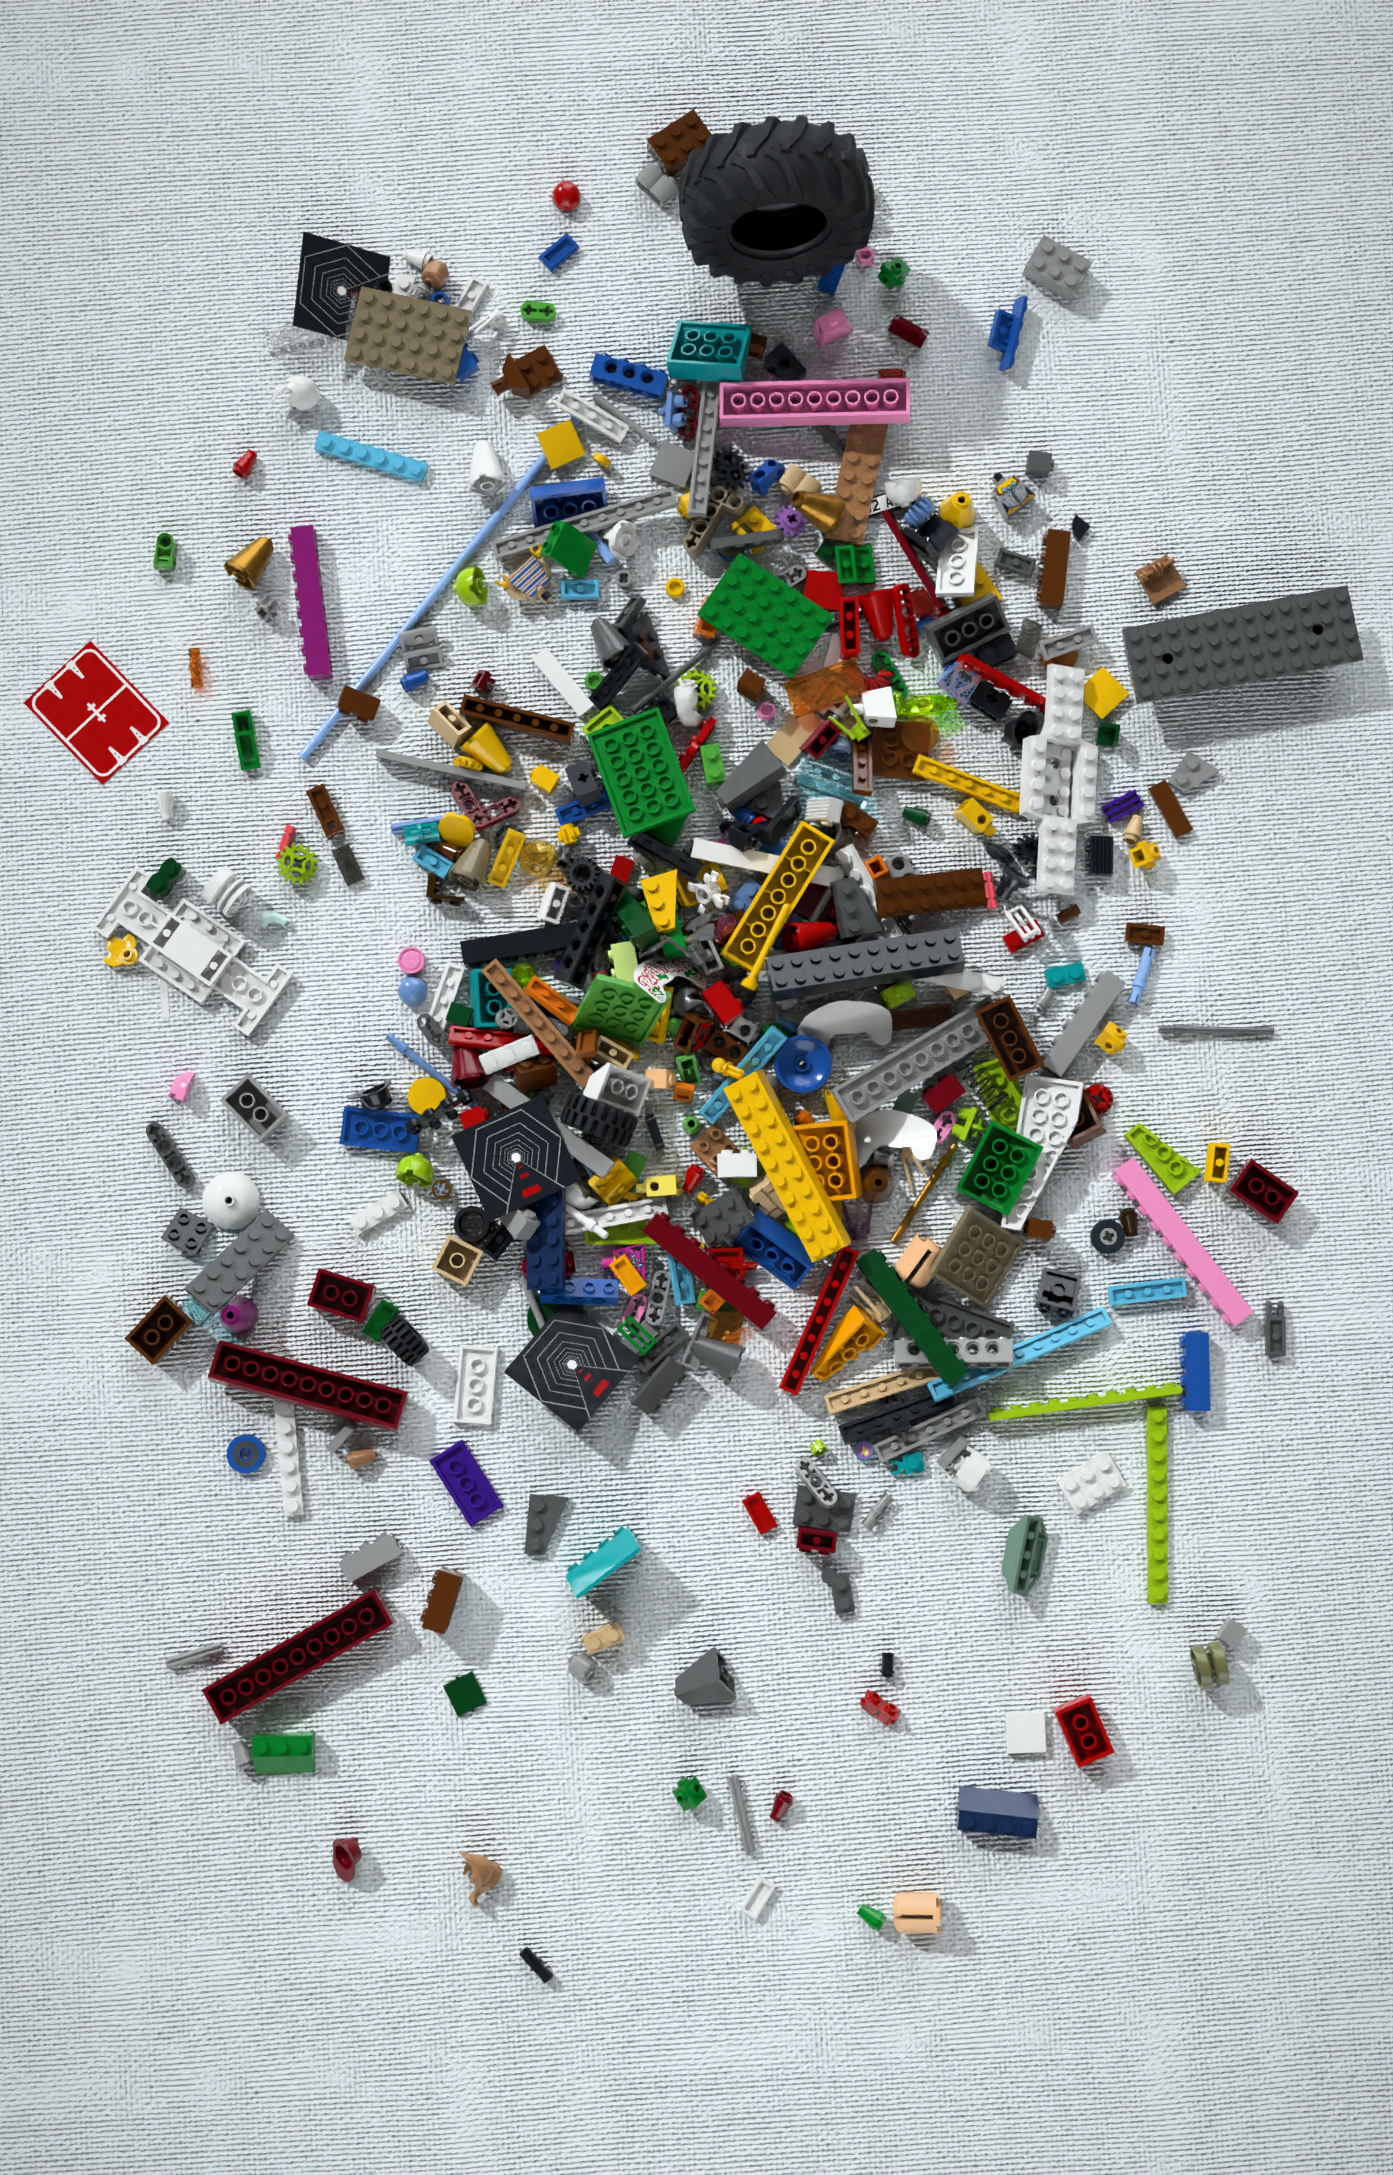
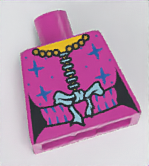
[602,1244,645,1282]

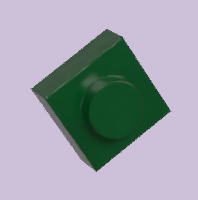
[815,538,836,566]

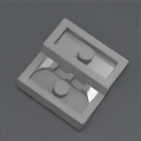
[398,625,444,673]

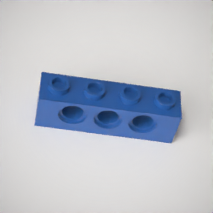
[589,353,668,401]
[540,1278,619,1306]

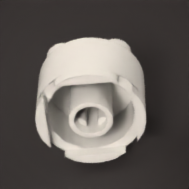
[947,1446,991,1492]

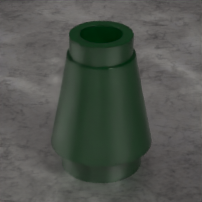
[902,806,932,827]

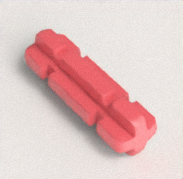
[275,825,296,862]
[983,872,998,909]

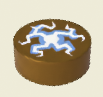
[432,1179,452,1199]

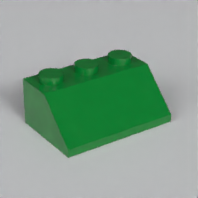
[252,1732,315,1774]

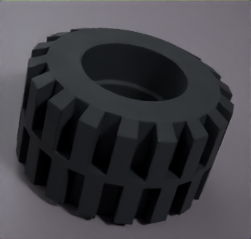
[379,1315,430,1367]

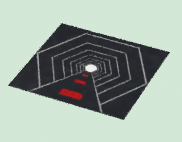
[293,231,390,341]
[451,1095,581,1222]
[504,1304,640,1432]

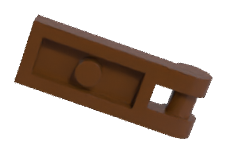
[306,783,346,840]

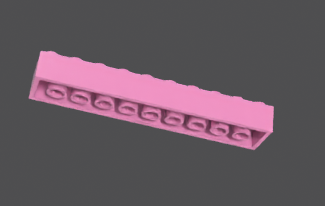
[719,378,910,428]

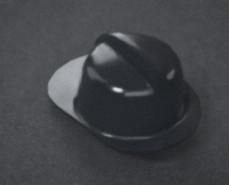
[1001,711,1038,750]
[348,1081,392,1110]

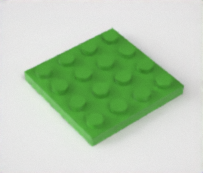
[571,973,671,1046]

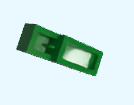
[231,709,261,771]

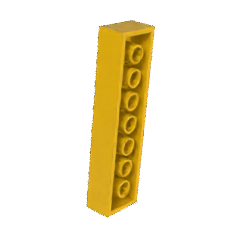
[720,820,835,973]

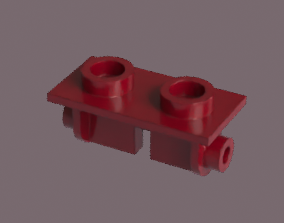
[888,315,930,349]

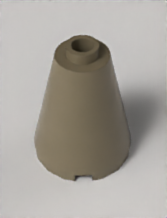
[447,836,492,892]

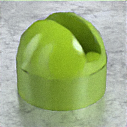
[810,1440,827,1457]

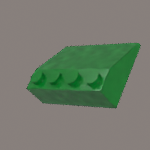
[956,1119,1044,1216]

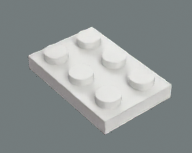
[1056,1451,1127,1515]

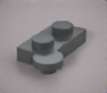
[821,1568,855,1615]

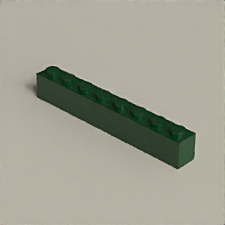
[856,1248,969,1389]

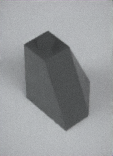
[674,1647,736,1705]

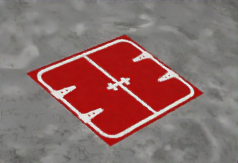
[24,641,169,785]

